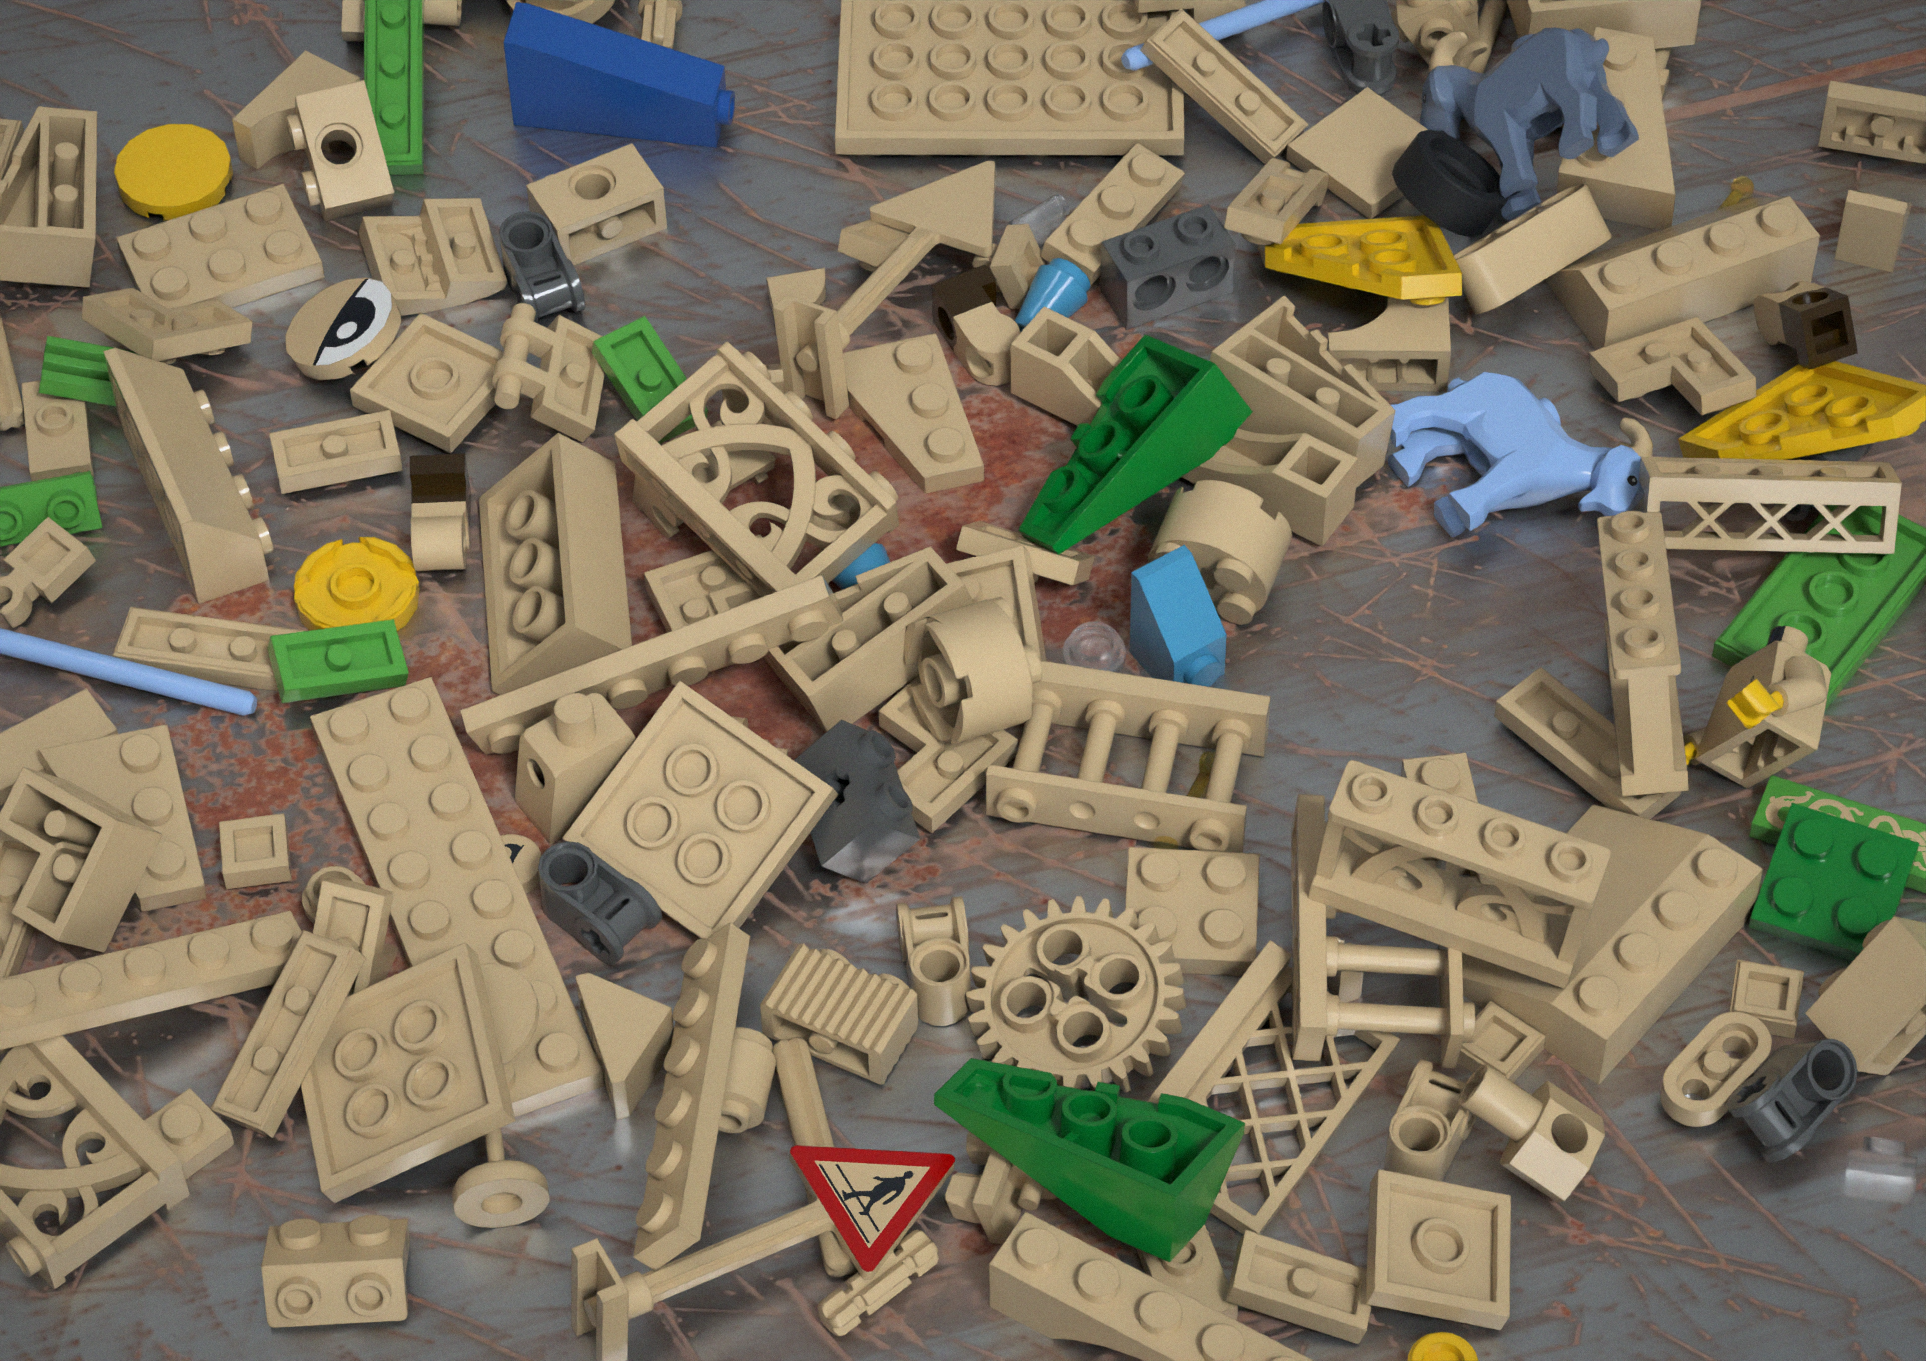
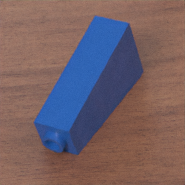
[503,2,735,148]

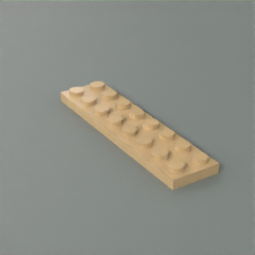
[310,677,605,1117]

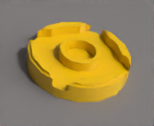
[114,124,233,221]
[294,537,420,632]

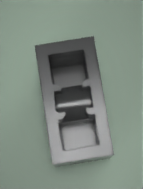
[794,720,920,884]

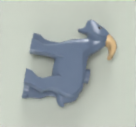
[1420,27,1639,221]

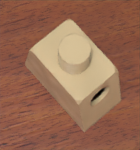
[515,693,636,845]

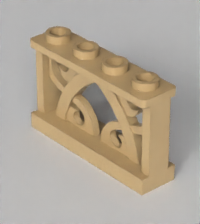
[614,341,899,597]
[1597,511,1689,796]
[1308,760,1611,989]
[0,1035,190,1290]

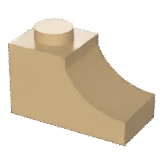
[232,50,360,169]
[1327,297,1451,392]

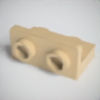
[1818,81,1926,164]

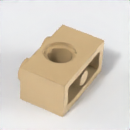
[286,80,394,221]
[526,143,667,266]

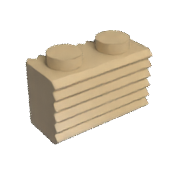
[760,943,918,1085]

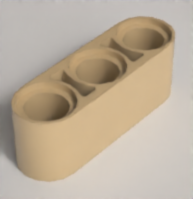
[1454,183,1612,314]

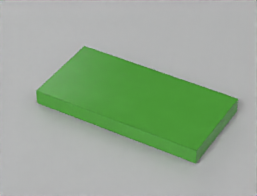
[1712,505,1926,711]

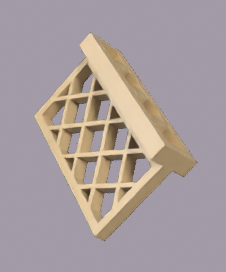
[1147,940,1401,1234]

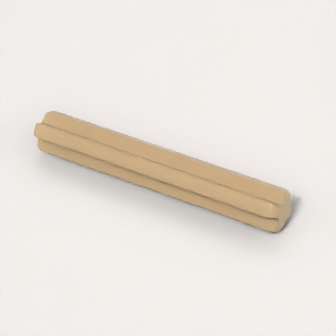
[772,1037,858,1278]

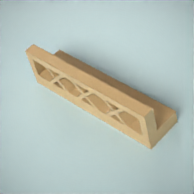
[1639,457,1902,554]

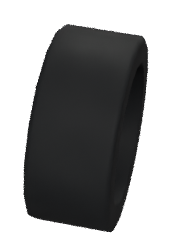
[1392,129,1508,238]

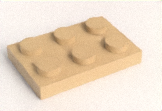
[116,184,325,309]

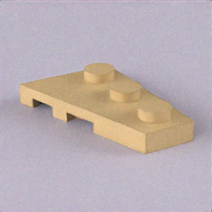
[843,333,984,494]
[38,724,206,912]

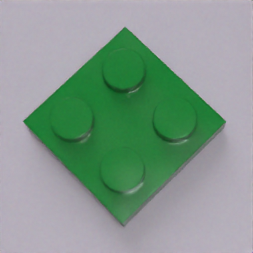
[1749,803,1920,961]

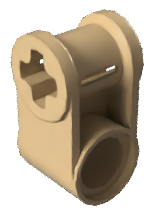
[896,896,971,1026]
[1383,1059,1478,1182]

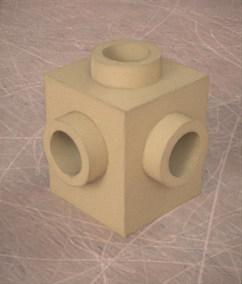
[1391,0,1480,65]

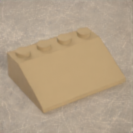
[1436,805,1763,1085]

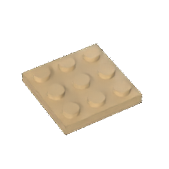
[562,681,838,939]
[301,942,516,1203]

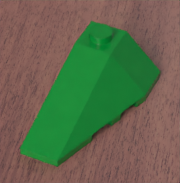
[1018,334,1253,555]
[934,1058,1245,1262]

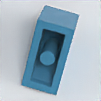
[1129,545,1227,687]

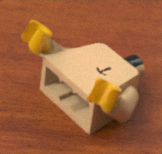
[1683,626,1831,789]

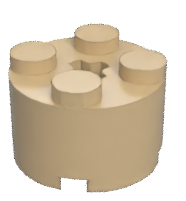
[1148,480,1292,625]
[904,596,1042,744]

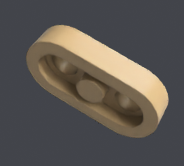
[1660,1012,1772,1127]

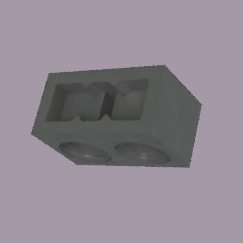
[1100,204,1235,330]

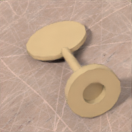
[452,963,550,1228]

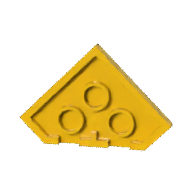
[1258,215,1462,305]
[1678,361,1926,460]

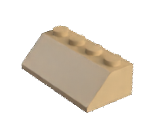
[1545,196,1820,350]
[103,348,274,604]
[479,433,632,695]

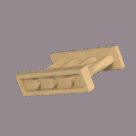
[986,661,1271,853]
[1291,794,1475,1068]

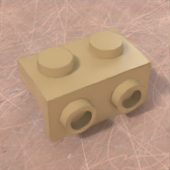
[261,1215,410,1328]

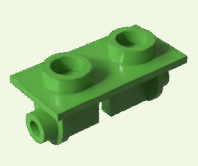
[0,471,103,547]

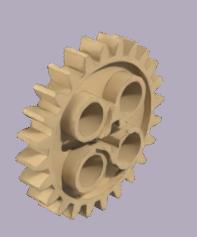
[966,896,1186,1093]

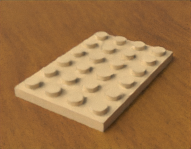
[835,0,1184,155]

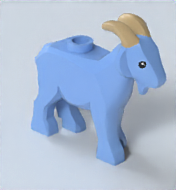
[1388,372,1653,538]

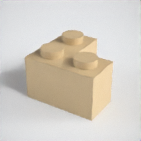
[0,767,163,953]
[1805,916,1926,1076]

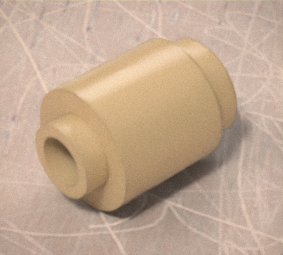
[718,1027,776,1133]

